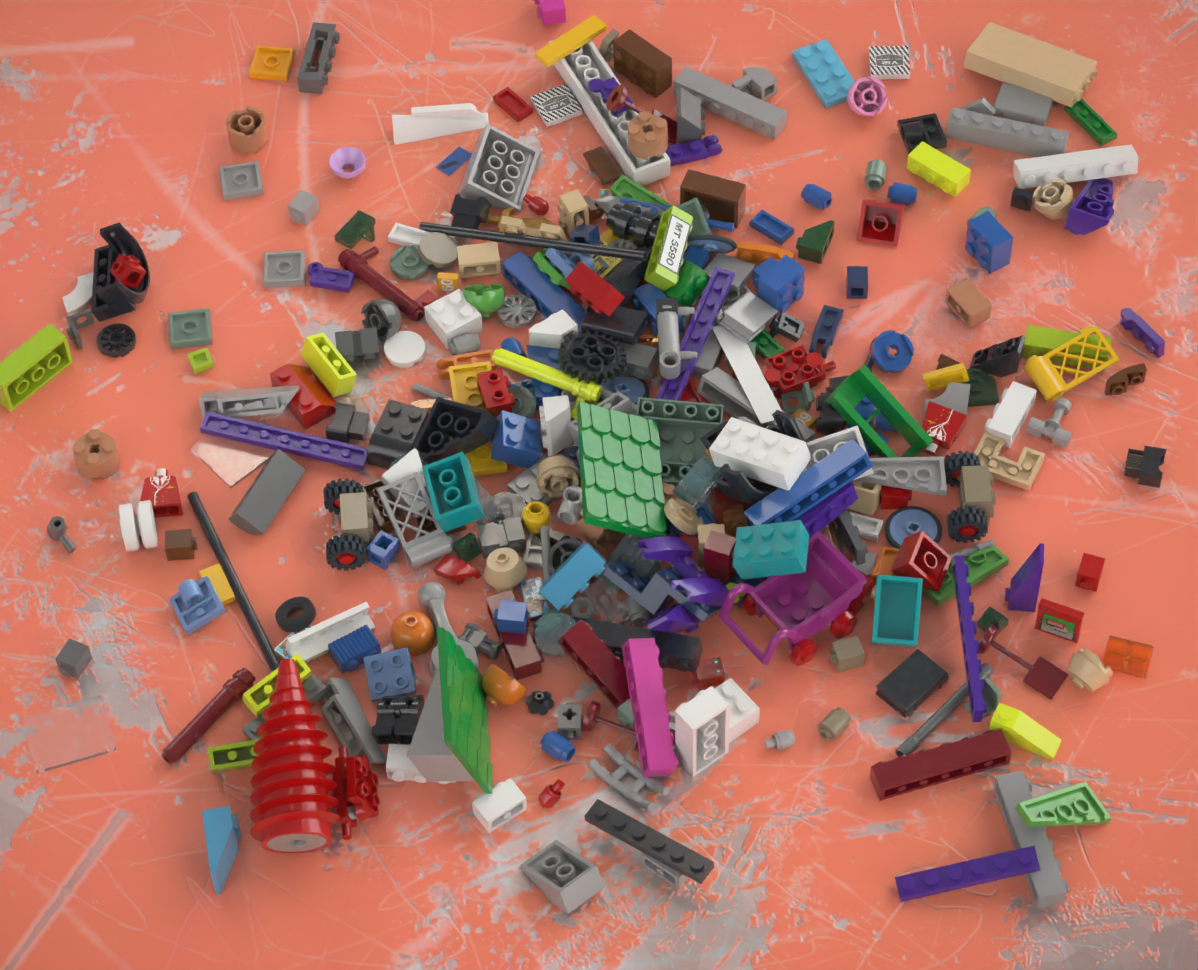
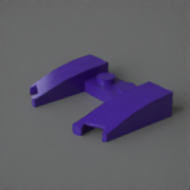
[637,536,730,607]

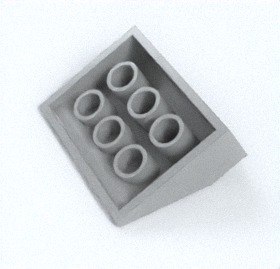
[458,124,540,212]

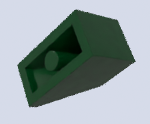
[796,220,835,264]

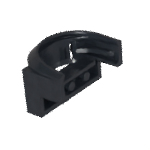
[91,222,150,322]
[716,410,808,505]

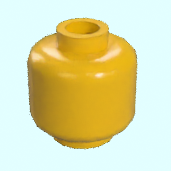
[522,501,551,534]

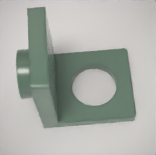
[781,382,814,414]
[964,677,1002,719]

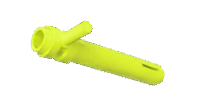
[492,348,602,419]

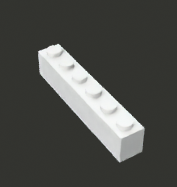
[1013,145,1138,189]

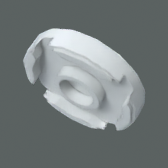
[384,331,425,368]

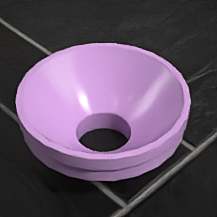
[329,147,366,179]

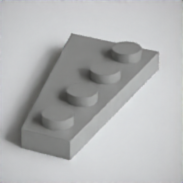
[857,457,947,496]

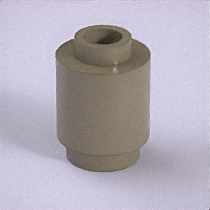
[818,707,851,741]

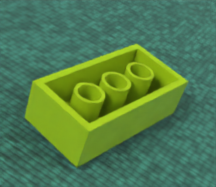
[0,324,73,412]

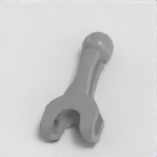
[418,581,479,679]

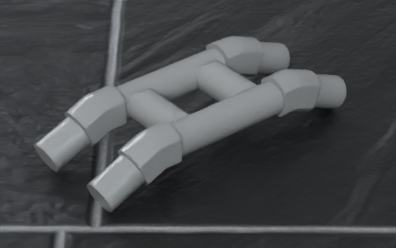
[587,743,670,811]

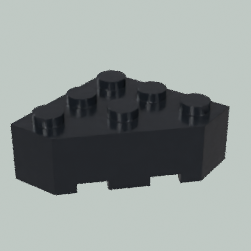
[411,396,499,465]

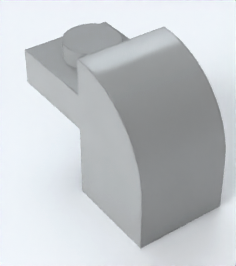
[732,67,777,100]

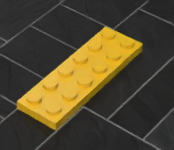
[449,361,508,476]

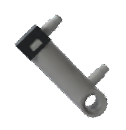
[656,298,697,379]

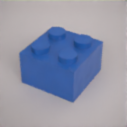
[965,211,1013,274]
[758,255,805,317]
[491,410,542,469]

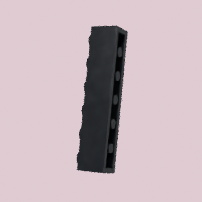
[566,616,703,672]

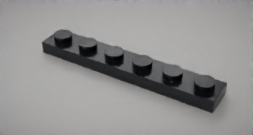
[584,799,714,884]

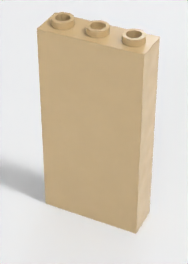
[963,22,1098,107]

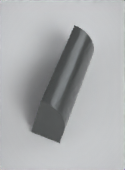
[228,449,306,535]

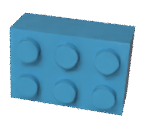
[539,540,606,610]

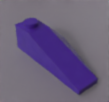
[1064,178,1114,236]
[1005,543,1044,612]
[647,602,701,634]

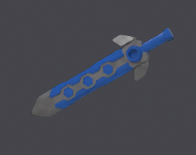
[596,195,734,232]

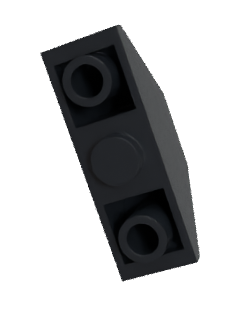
[970,335,1025,378]

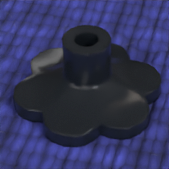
[526,690,554,715]

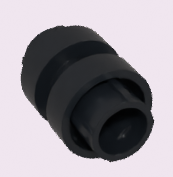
[606,203,661,248]

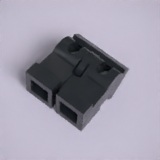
[371,695,424,744]

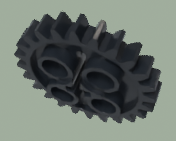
[558,331,627,384]

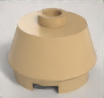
[1033,179,1073,220]
[537,456,579,498]
[484,548,527,592]
[1067,648,1113,692]

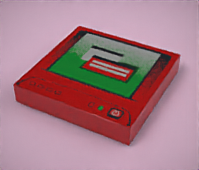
[1035,598,1085,643]

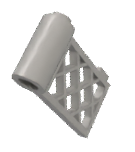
[377,472,455,569]

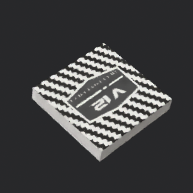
[869,46,910,80]
[530,84,583,127]

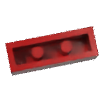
[565,261,625,316]

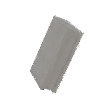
[993,83,1053,127]
[718,291,778,343]
[692,324,724,377]

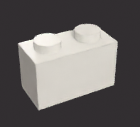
[472,778,527,833]

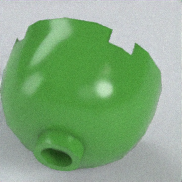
[463,283,504,317]

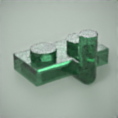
[335,210,376,249]

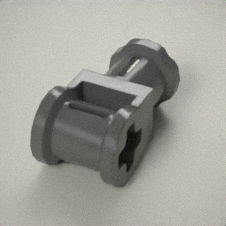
[458,623,503,661]

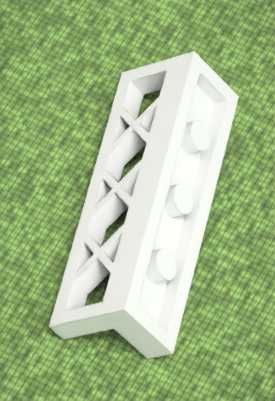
[285,601,375,663]

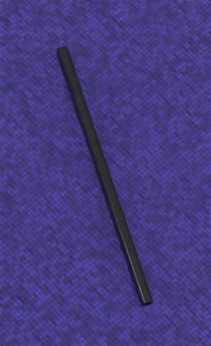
[419,222,647,261]
[187,492,280,672]

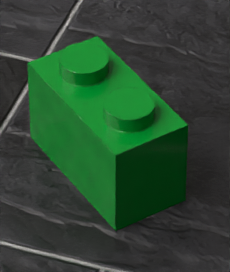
[662,261,710,307]

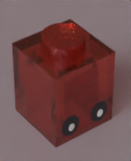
[690,657,725,692]

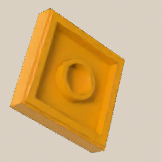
[249,45,295,82]

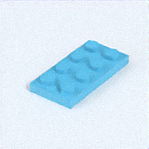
[792,39,855,109]

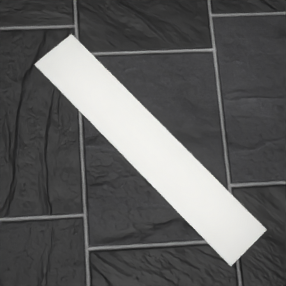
[712,325,782,424]

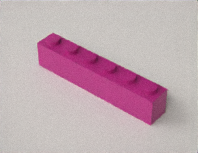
[622,638,678,777]

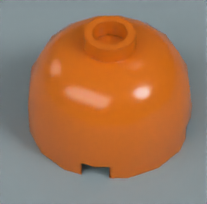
[391,611,435,656]
[481,664,527,706]

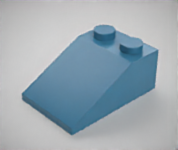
[202,806,241,895]

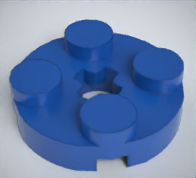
[870,330,914,373]

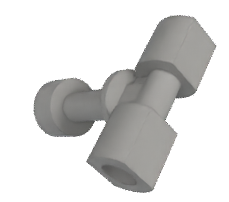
[1026,397,1072,448]

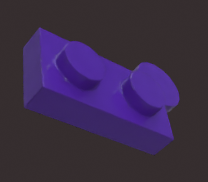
[588,77,633,115]
[307,262,355,293]

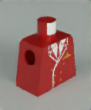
[922,401,967,456]
[140,468,184,518]

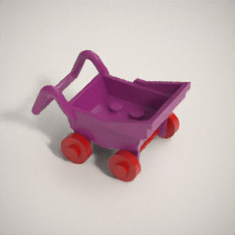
[718,531,867,666]

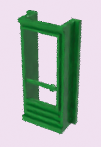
[825,364,933,458]

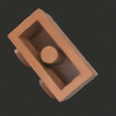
[945,278,992,329]

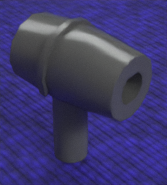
[47,516,76,553]

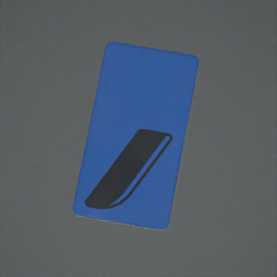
[436,147,472,176]

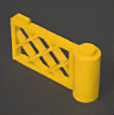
[1024,325,1119,402]

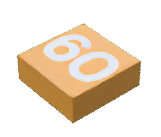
[437,272,460,292]
[793,408,817,429]

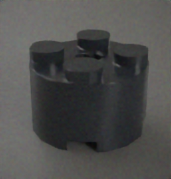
[816,393,848,435]

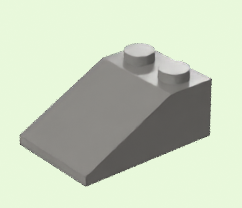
[520,840,605,914]

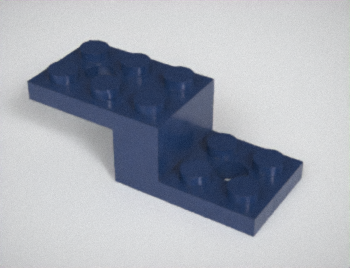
[602,560,721,622]

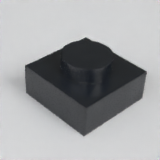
[1010,187,1034,212]

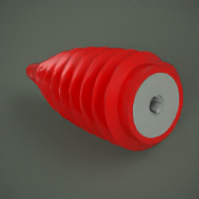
[250,659,341,853]

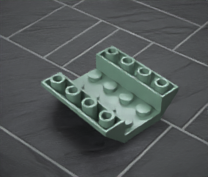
[636,397,724,488]

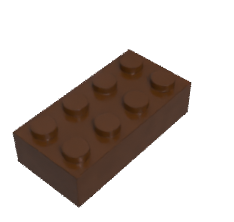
[362,479,406,532]

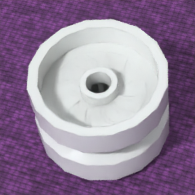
[119,500,158,552]

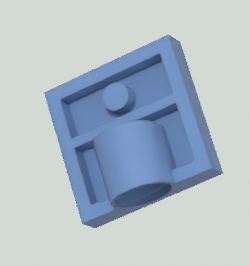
[545,248,594,278]
[169,576,226,635]
[363,648,417,702]

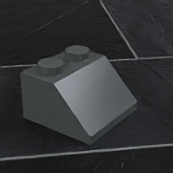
[677,87,705,143]

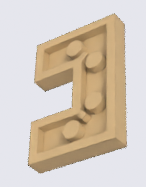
[501,216,568,241]
[974,432,1045,491]

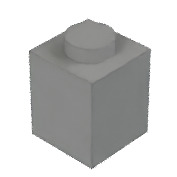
[287,190,320,226]

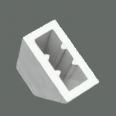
[381,448,432,519]

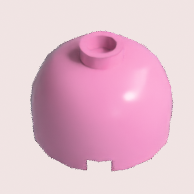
[847,77,888,117]

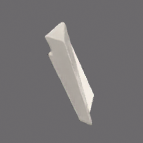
[392,103,489,145]

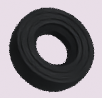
[275,597,316,632]

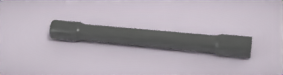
[895,663,994,757]

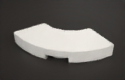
[62,273,93,316]

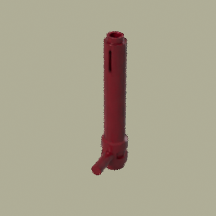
[338,246,425,321]
[161,668,256,764]

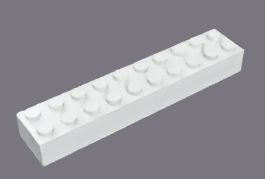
[549,40,670,186]

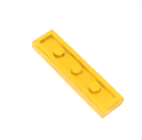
[535,15,607,68]

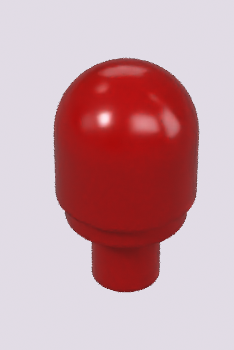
[523,193,549,215]
[538,779,565,809]

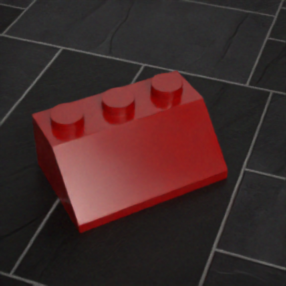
[270,364,336,430]

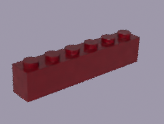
[870,729,1012,801]

